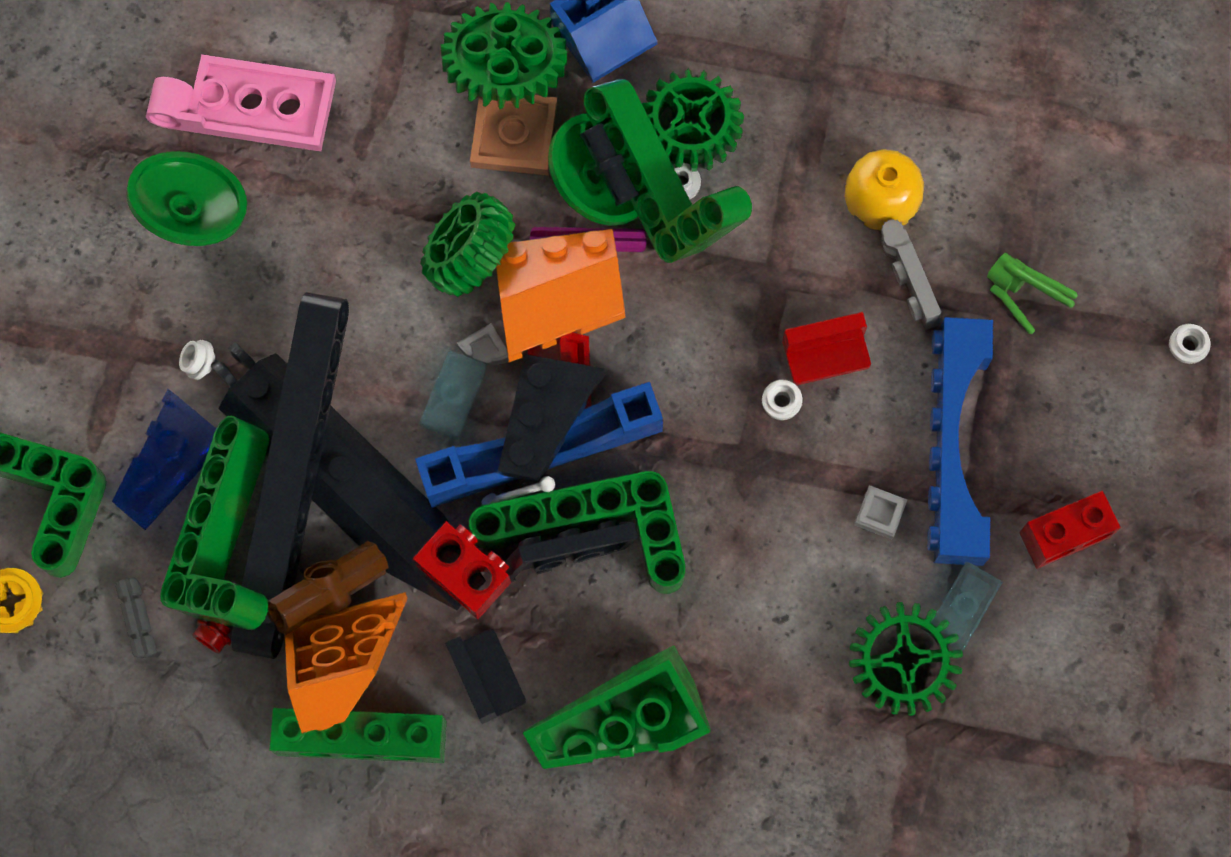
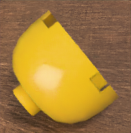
[844,149,924,230]

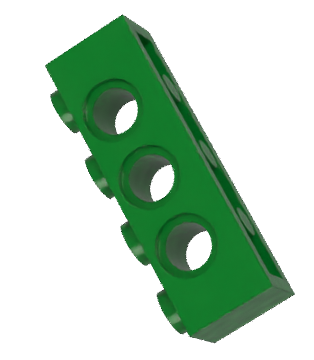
[269,708,447,763]

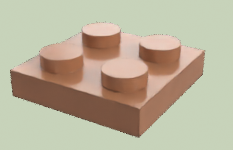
[470,95,558,176]

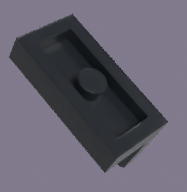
[445,629,526,724]

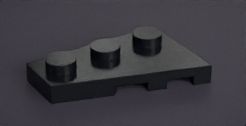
[498,354,606,482]
[505,520,638,582]

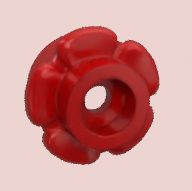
[192,619,231,654]

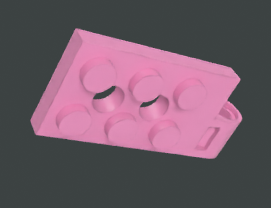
[146,54,336,151]

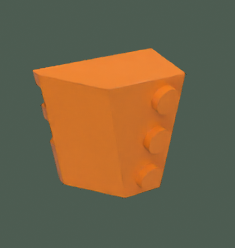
[496,229,626,362]
[285,592,408,733]

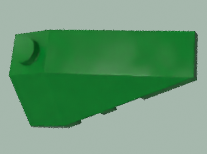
[523,645,711,769]

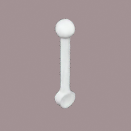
[482,476,555,505]

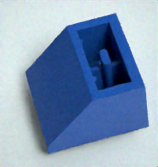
[550,0,657,83]

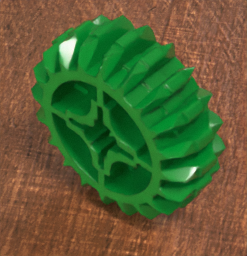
[642,68,744,172]
[420,192,515,297]
[849,602,963,716]

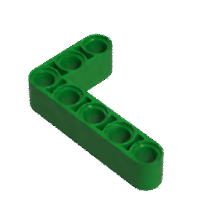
[584,79,752,263]
[160,416,269,630]
[0,433,107,578]
[469,471,685,594]

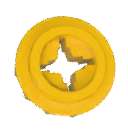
[0,568,44,633]

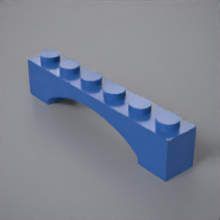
[927,317,993,566]
[415,382,663,508]

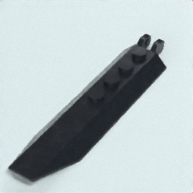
[211,342,486,611]

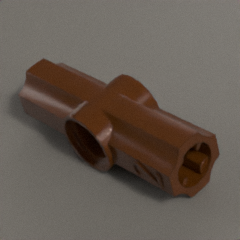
[267,541,389,635]

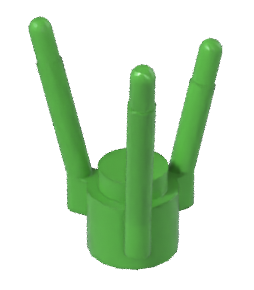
[987,252,1078,334]

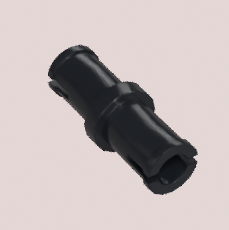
[580,123,639,206]

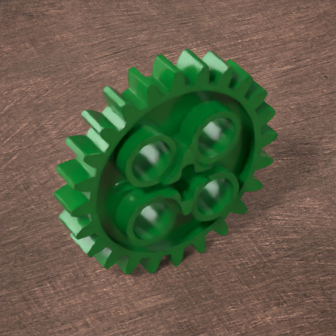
[441,2,567,109]

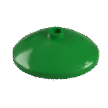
[548,113,638,226]
[126,151,247,246]

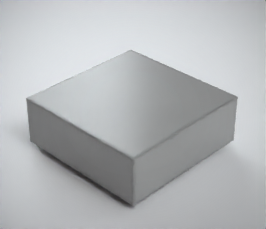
[854,485,907,540]

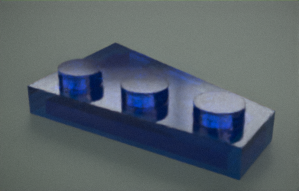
[112,389,216,530]

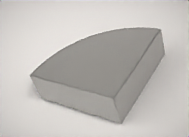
[457,323,509,365]

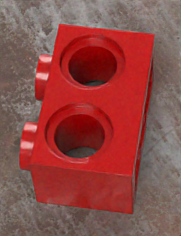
[1019,490,1121,569]
[413,521,511,620]

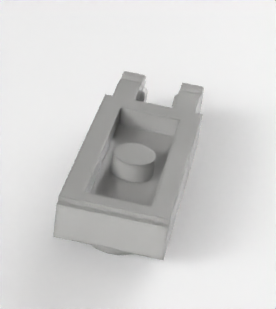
[881,219,941,330]

